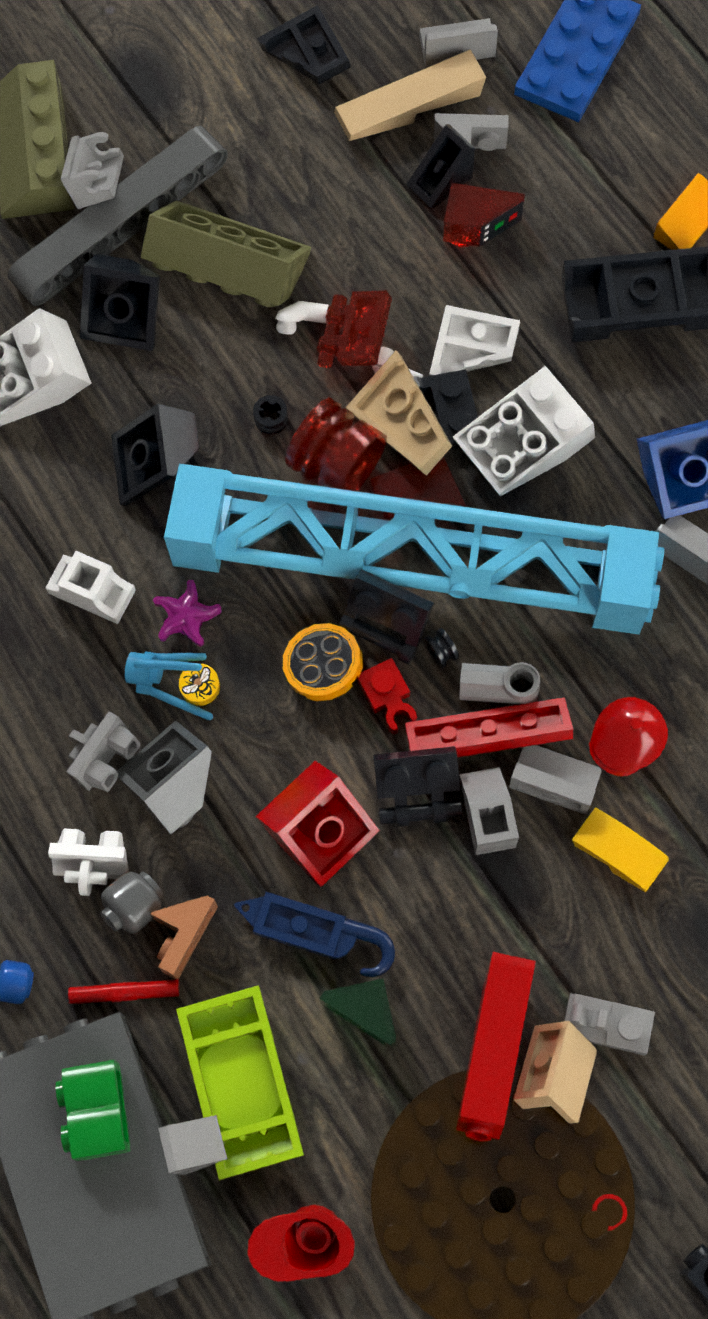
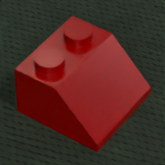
[255,761,380,887]

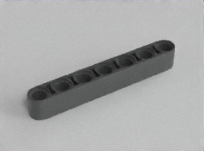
[7,126,228,306]

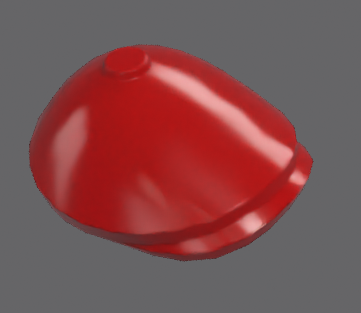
[589,697,668,776]

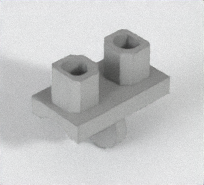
[66,712,141,792]

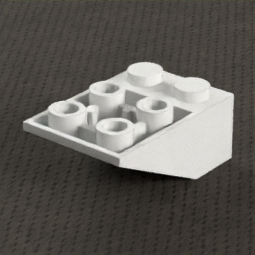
[0,308,91,426]
[453,366,595,496]

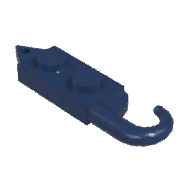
[234,892,395,978]

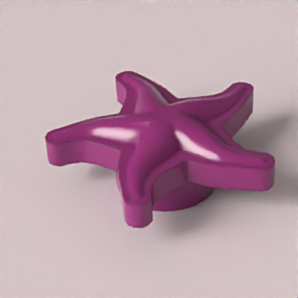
[153,580,222,647]

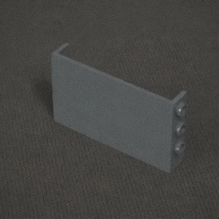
[0,1012,212,1319]

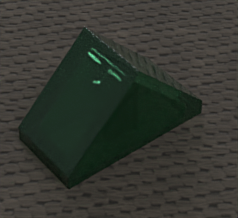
[319,978,396,1050]

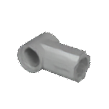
[460,662,540,706]

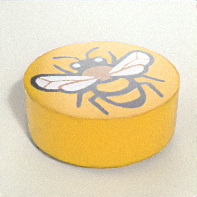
[179,664,220,706]

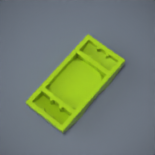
[176,985,304,1180]

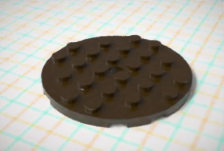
[371,1066,635,1319]

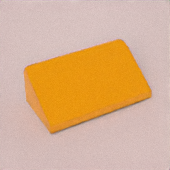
[653,173,708,250]

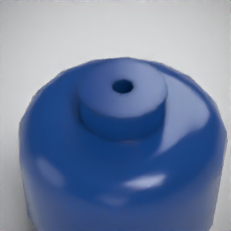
[0,960,34,1004]

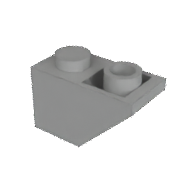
[459,767,519,855]

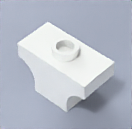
[45,551,136,624]

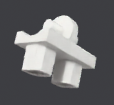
[48,828,129,896]

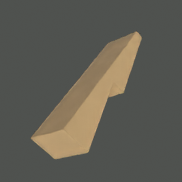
[334,49,486,141]

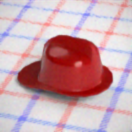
[247,1205,355,1281]

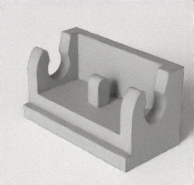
[60,132,124,209]

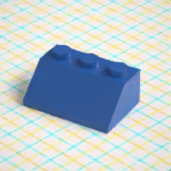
[637,420,708,519]

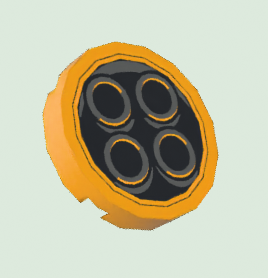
[283,623,363,701]

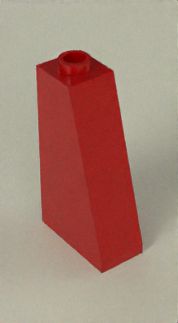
[456,952,536,1142]

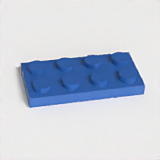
[514,0,641,122]

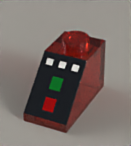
[443,183,525,247]

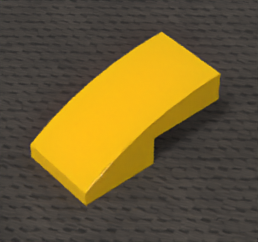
[572,807,669,892]

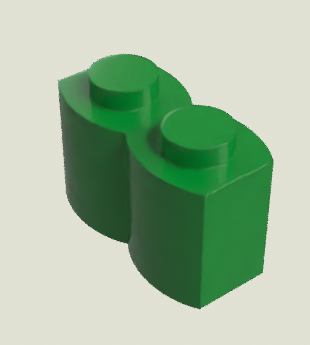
[55,1060,130,1161]

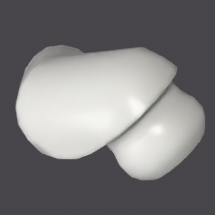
[275,301,329,334]

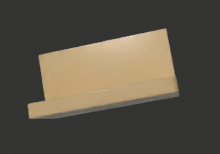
[513,1021,597,1123]

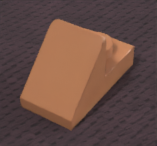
[150,896,218,979]

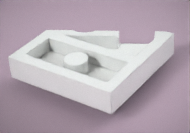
[429,305,520,376]

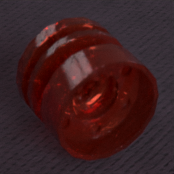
[285,397,387,491]

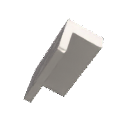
[419,18,498,67]
[656,515,708,585]
[509,745,601,815]

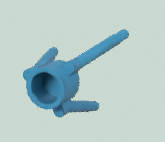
[125,651,213,720]

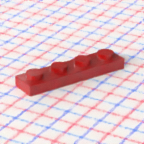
[405,697,573,757]

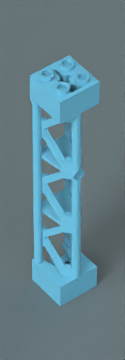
[164,463,664,634]

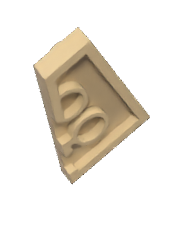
[346,350,452,476]

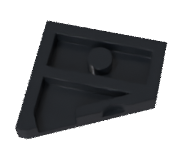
[257,5,351,84]

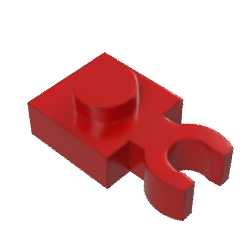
[356,658,417,734]

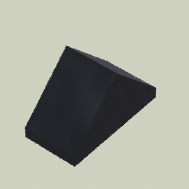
[406,124,475,208]

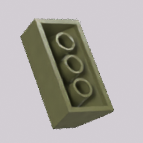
[0,60,75,219]
[140,200,312,307]

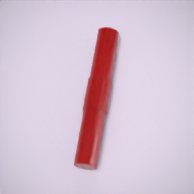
[68,979,180,1004]

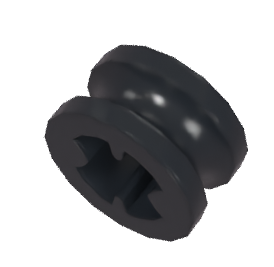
[253,395,288,434]
[423,628,459,669]

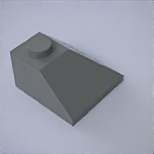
[117,721,212,834]

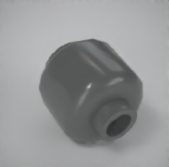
[100,871,164,934]

